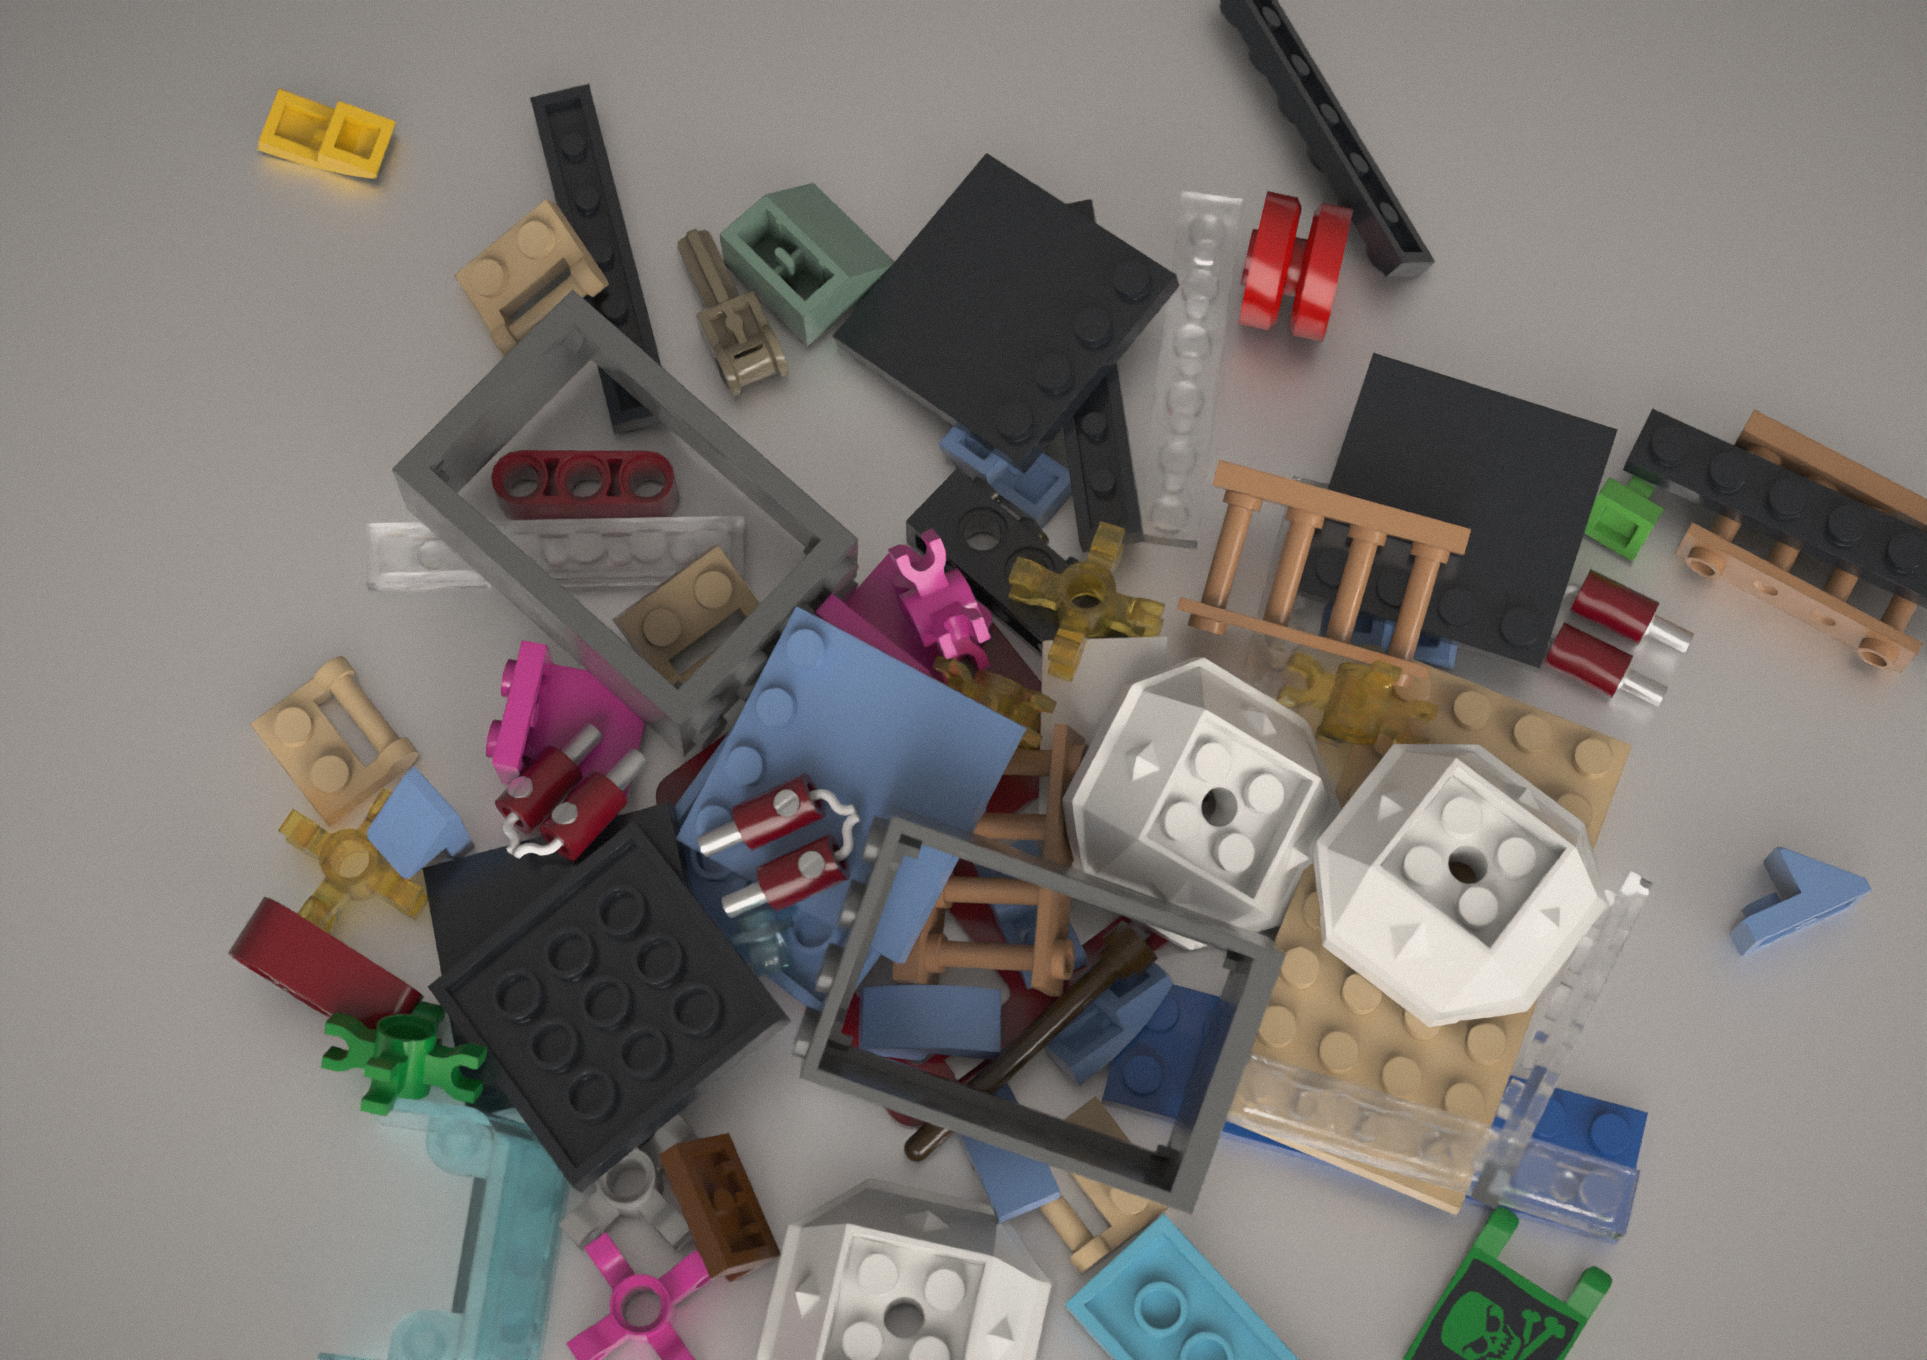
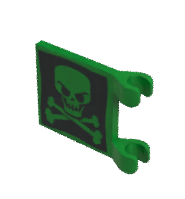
[1402,1207,1612,1360]

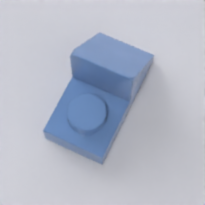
[367,766,475,879]
[1729,847,1872,957]

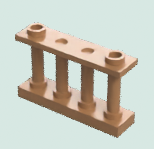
[1674,410,1927,673]
[1177,460,1471,689]
[892,724,1089,997]

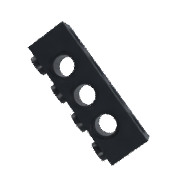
[906,469,1147,658]

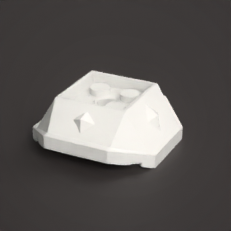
[1062,657,1342,950]
[1313,744,1608,1027]
[756,1178,1051,1360]

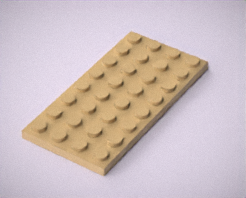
[1226,659,1632,1215]

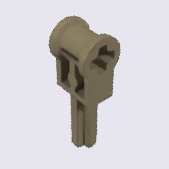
[677,229,789,398]

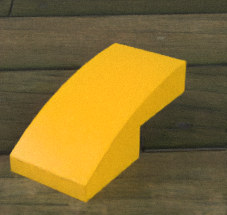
[258,89,396,179]

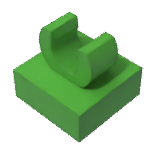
[1584,475,1664,562]

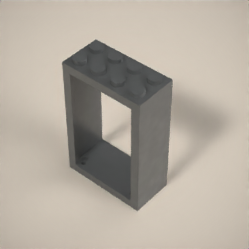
[392,289,859,757]
[792,804,1286,1215]

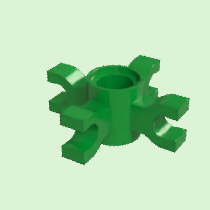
[321,1001,487,1117]

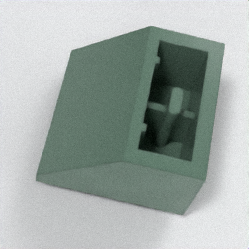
[719,183,895,346]

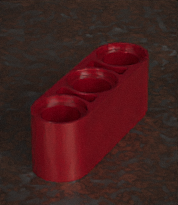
[491,450,679,525]
[228,896,424,1030]

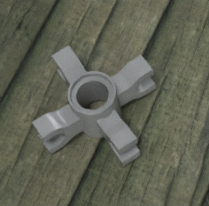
[558,1114,699,1253]

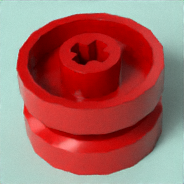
[1238,191,1353,342]

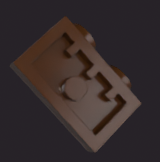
[659,1133,781,1282]

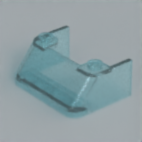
[317,1094,570,1360]

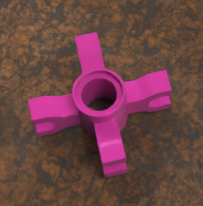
[888,529,991,686]
[566,1232,715,1360]

